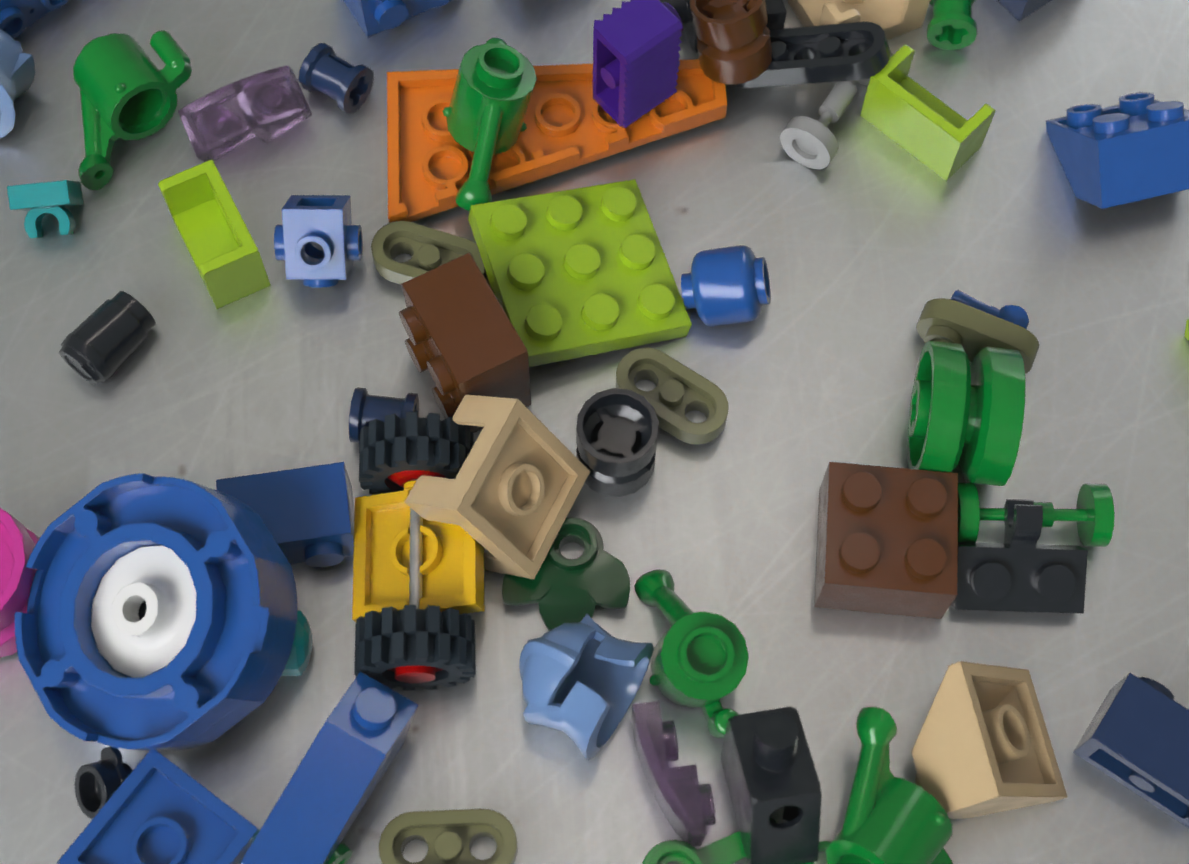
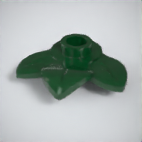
[502,517,630,631]

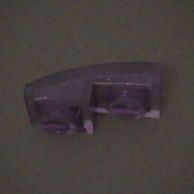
[178,65,313,162]
[631,701,716,847]

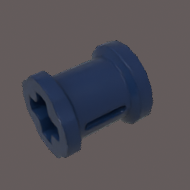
[298,43,374,114]
[349,387,419,443]

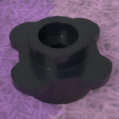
[75,746,133,819]

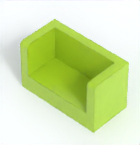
[860,44,996,181]
[158,159,271,309]

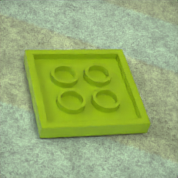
[468,179,692,367]

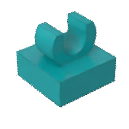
[7,180,84,238]

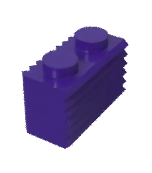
[592,0,683,128]

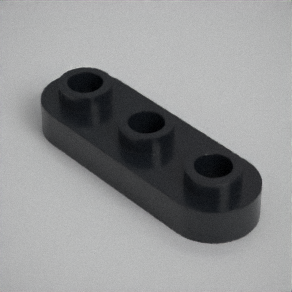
[734,22,890,88]

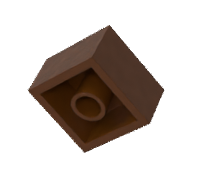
[399,252,531,433]
[814,462,958,619]

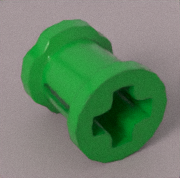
[927,0,977,50]

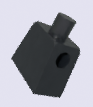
[721,706,822,864]

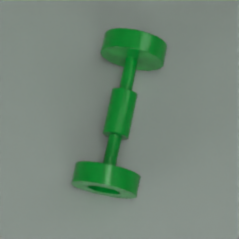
[957,483,1115,547]

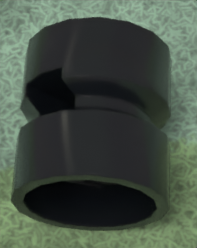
[576,388,659,497]

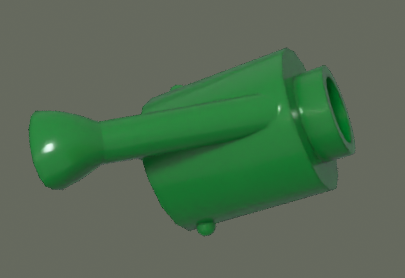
[73,30,192,191]
[443,38,537,211]
[634,569,749,739]
[826,707,953,864]

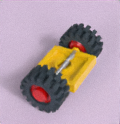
[352,412,485,690]

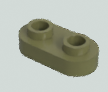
[371,221,487,285]
[916,298,1039,374]
[616,348,729,445]
[379,809,518,864]

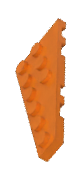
[387,59,727,223]

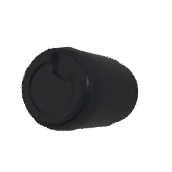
[59,291,156,385]

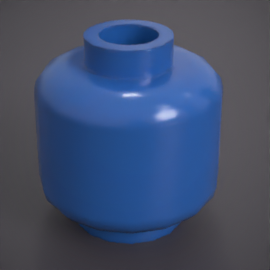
[681,245,771,327]

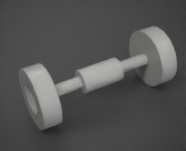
[780,51,893,169]

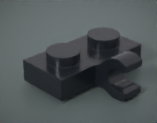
[951,499,1088,614]

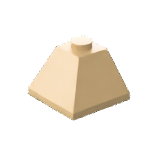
[911,661,1068,819]

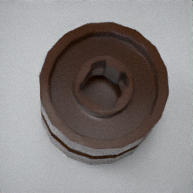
[690,0,772,85]

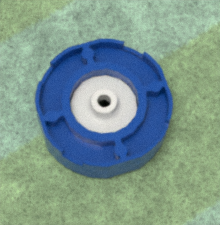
[15,473,297,751]

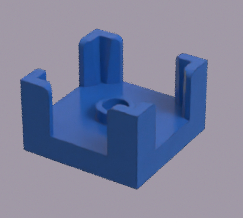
[57,749,260,864]

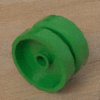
[907,341,1026,486]

